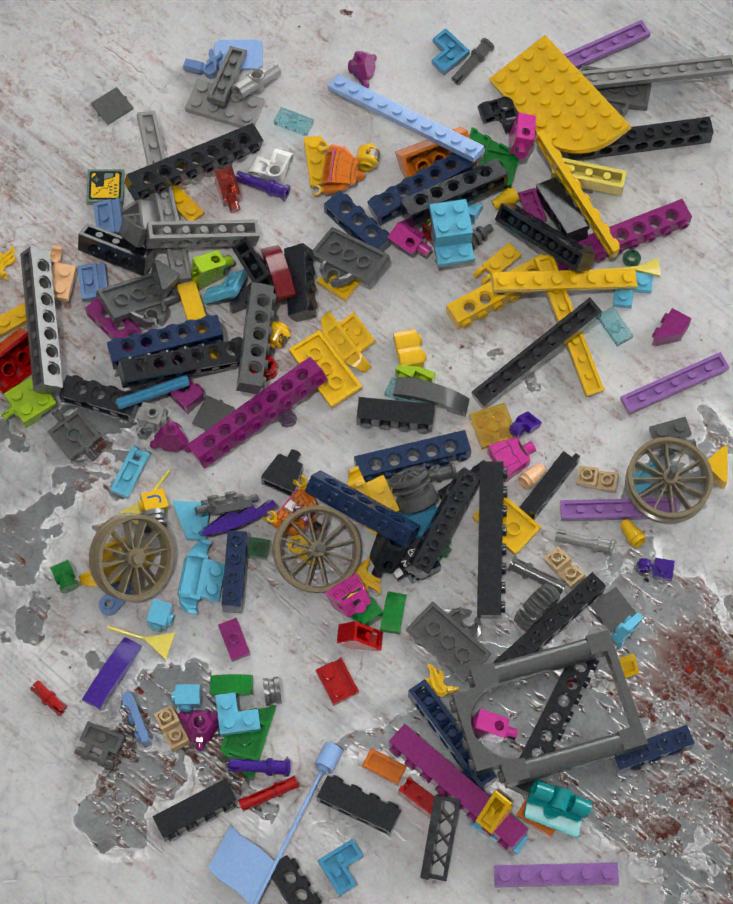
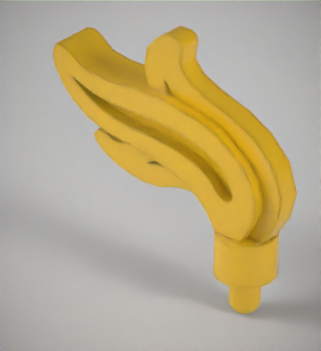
[0,246,16,281]
[354,557,381,595]
[425,664,459,697]

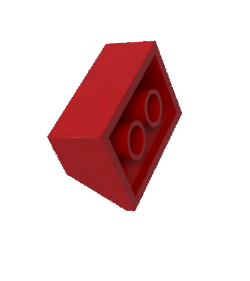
[0,328,32,395]

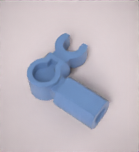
[183,49,223,79]

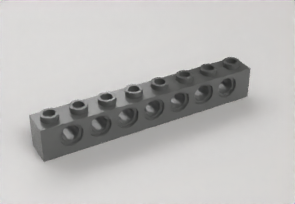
[20,246,64,395]

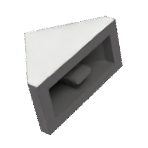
[151,260,180,301]

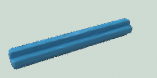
[116,375,190,409]

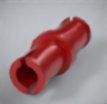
[30,680,67,716]

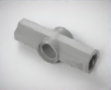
[231,61,281,100]

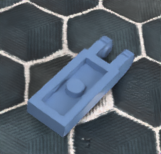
[121,692,152,748]

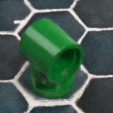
[50,560,79,593]

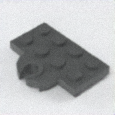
[581,65,652,117]
[313,227,390,287]
[96,273,180,327]
[406,601,491,683]

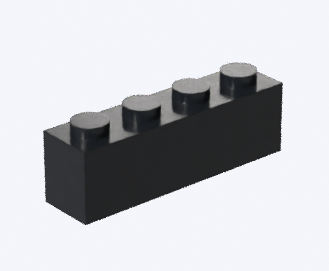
[536,177,590,242]
[284,243,317,322]
[356,397,435,434]
[317,775,401,836]
[152,778,238,842]

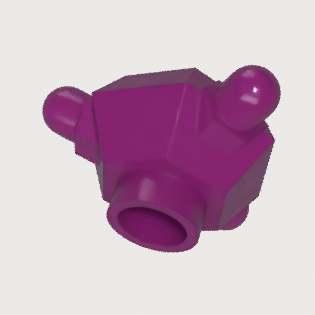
[348,51,377,88]
[150,420,190,453]
[178,710,219,751]

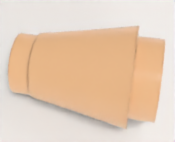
[518,463,546,489]

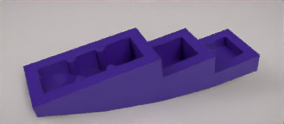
[198,500,277,536]
[82,637,142,710]

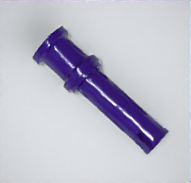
[235,170,290,201]
[227,758,291,777]

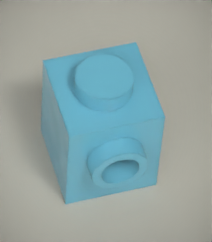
[146,599,174,632]
[171,684,201,712]

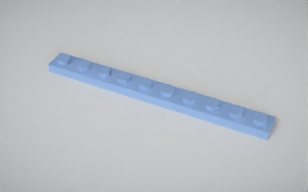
[328,74,485,162]

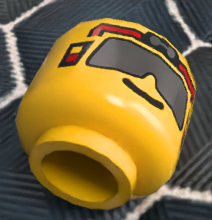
[355,143,380,171]
[268,320,291,349]

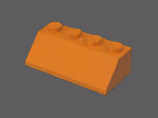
[395,126,477,187]

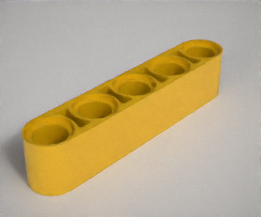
[177,280,216,359]

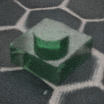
[247,537,271,561]
[437,539,452,562]

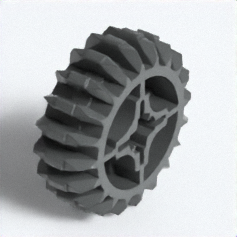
[514,583,561,632]

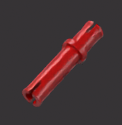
[238,776,299,812]

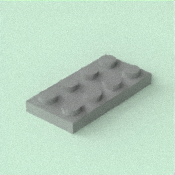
[185,79,265,128]

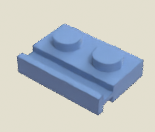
[93,197,123,234]
[77,262,108,302]

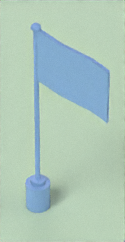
[208,742,343,904]

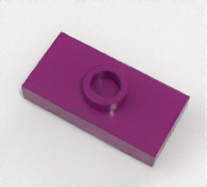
[518,188,547,222]
[218,618,250,662]

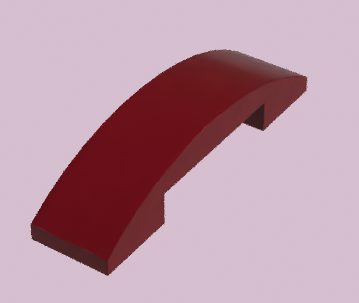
[260,245,296,300]

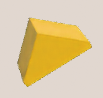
[708,446,728,489]
[476,790,512,834]

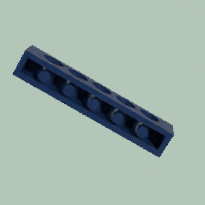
[367,152,473,226]
[107,315,224,370]
[354,430,471,483]
[304,470,420,547]
[408,679,497,790]

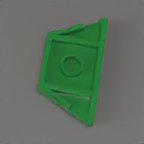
[220,705,276,781]

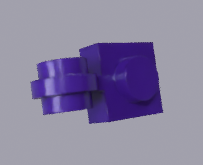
[509,411,542,437]
[636,558,675,581]

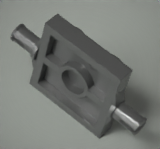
[47,409,101,461]
[195,491,258,515]

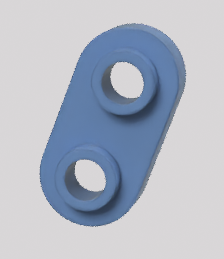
[99,581,133,616]

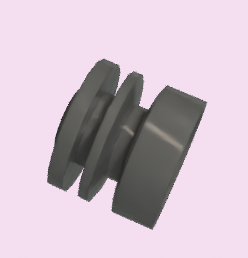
[388,465,438,514]

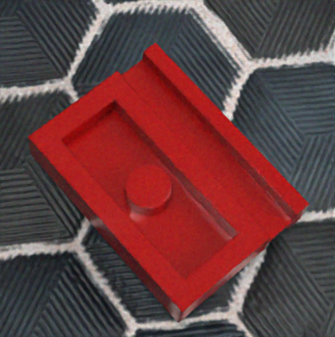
[315,657,359,706]

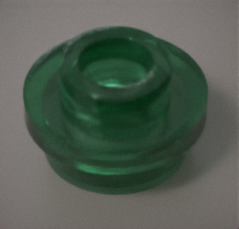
[622,249,641,267]

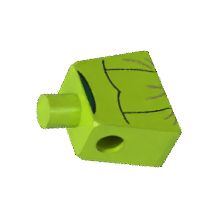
[190,250,234,291]

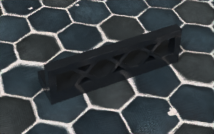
[519,451,580,521]
[420,794,461,881]

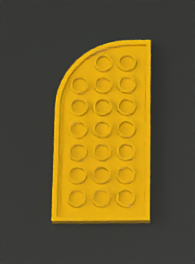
[489,35,631,154]

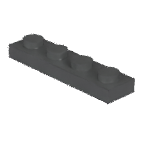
[207,46,247,106]

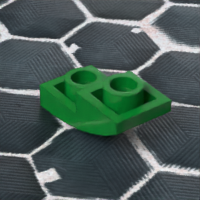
[380,591,407,634]
[210,674,253,697]

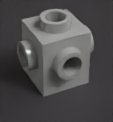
[137,402,168,432]

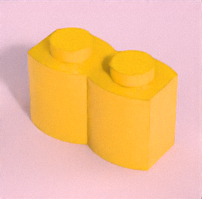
[393,329,427,368]

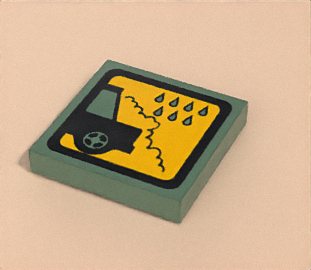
[86,169,125,205]

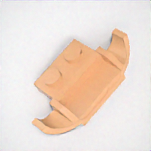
[50,245,77,302]

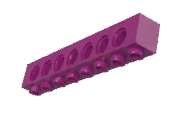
[554,199,692,271]
[85,297,204,414]
[187,357,327,469]

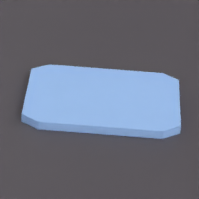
[215,39,263,70]

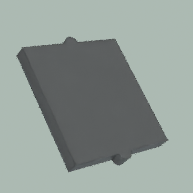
[91,87,134,125]
[192,395,235,431]
[590,587,636,632]

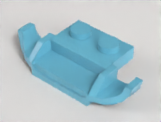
[177,538,225,615]

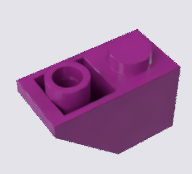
[652,308,692,347]

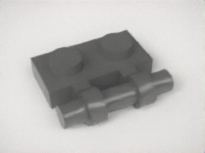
[649,417,696,456]
[74,721,125,768]

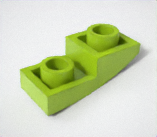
[395,365,436,383]

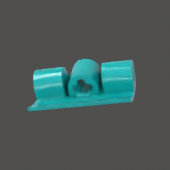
[524,779,592,838]

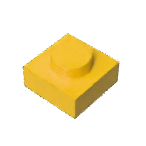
[619,653,640,678]

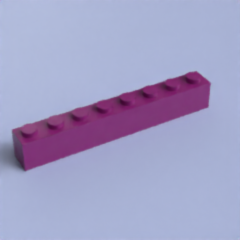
[388,724,528,853]

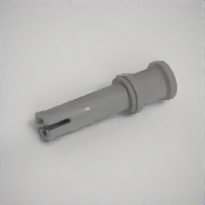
[555,529,615,556]

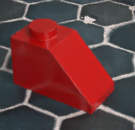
[337,621,383,651]

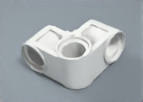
[248,148,294,184]

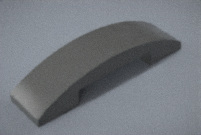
[393,377,470,417]

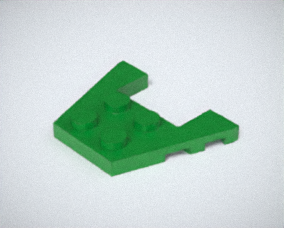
[469,127,519,189]

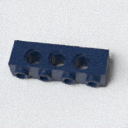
[324,190,391,252]
[221,530,248,613]
[610,725,695,775]

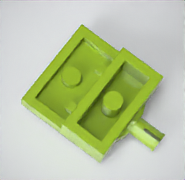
[1,377,57,428]

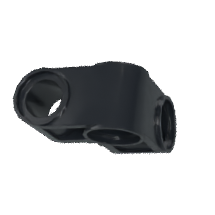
[477,96,518,133]

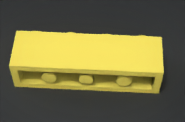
[550,158,627,196]

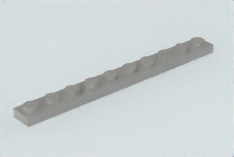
[580,55,733,89]
[136,111,192,282]

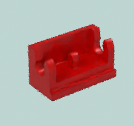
[398,777,434,819]

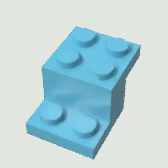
[429,199,475,267]

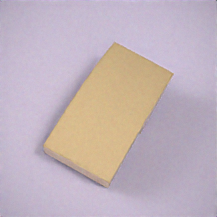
[576,466,619,493]
[544,546,586,590]
[153,705,190,753]

